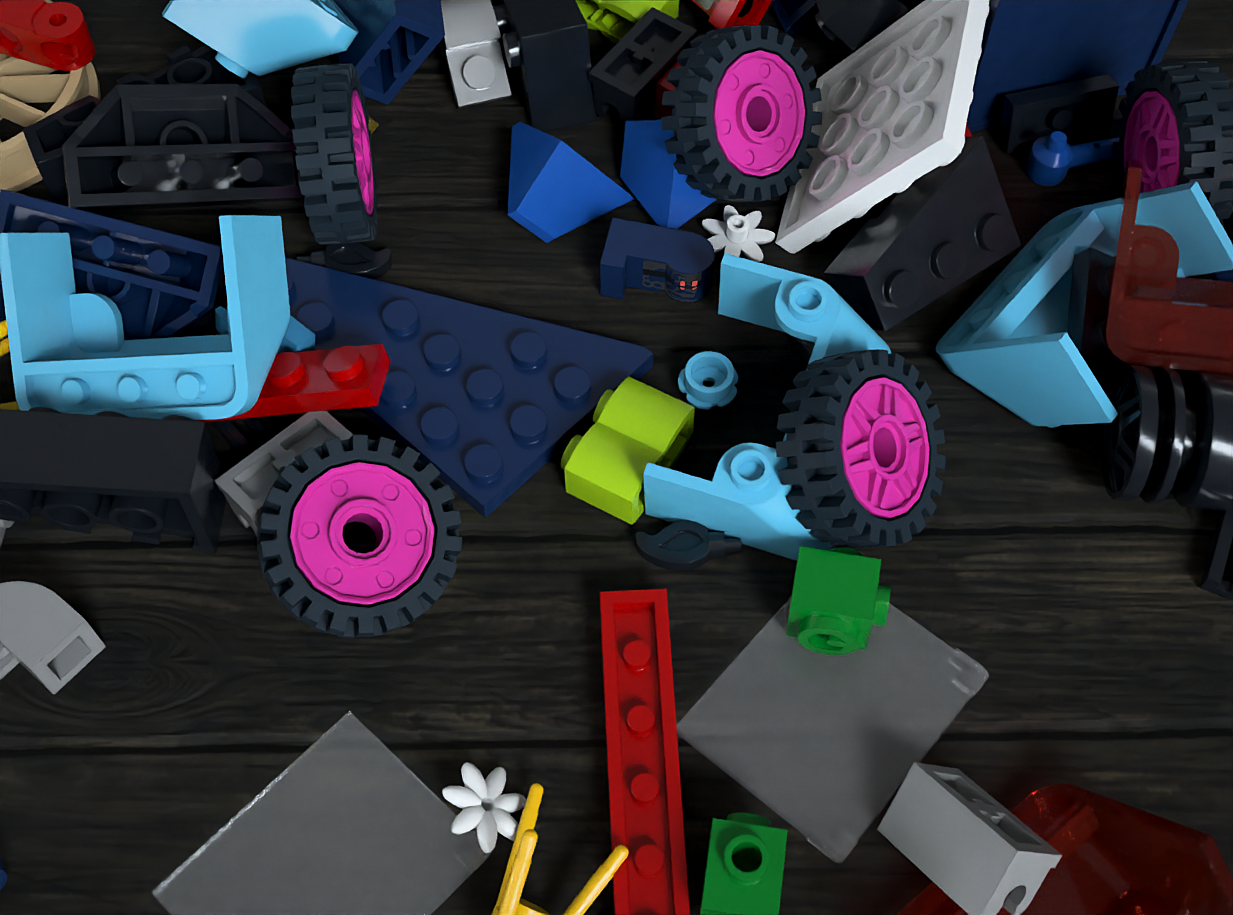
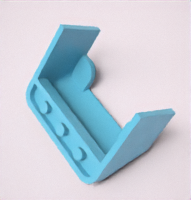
[162,0,359,78]
[936,181,1233,428]
[0,215,290,420]
[643,253,891,561]

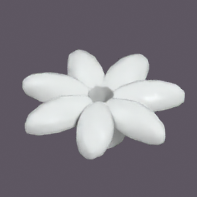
[702,205,775,262]
[442,762,526,853]

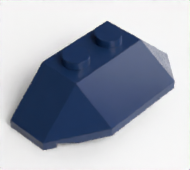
[0,189,223,340]

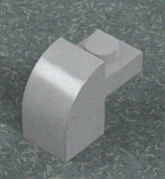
[438,0,512,109]
[0,581,106,695]

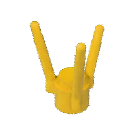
[491,783,629,915]

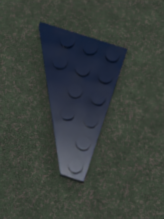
[285,257,654,518]

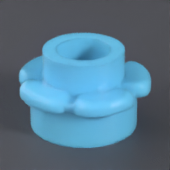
[678,351,738,410]

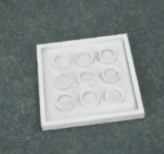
[775,0,990,254]

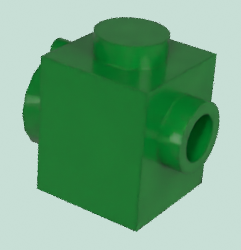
[786,546,891,656]
[699,813,788,915]

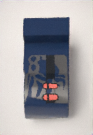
[600,217,714,302]

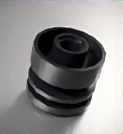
[1102,365,1233,511]

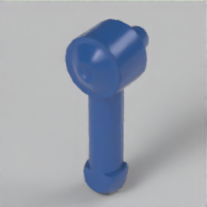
[1024,131,1120,186]

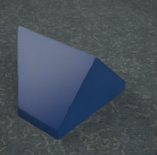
[620,120,717,229]
[507,122,635,243]

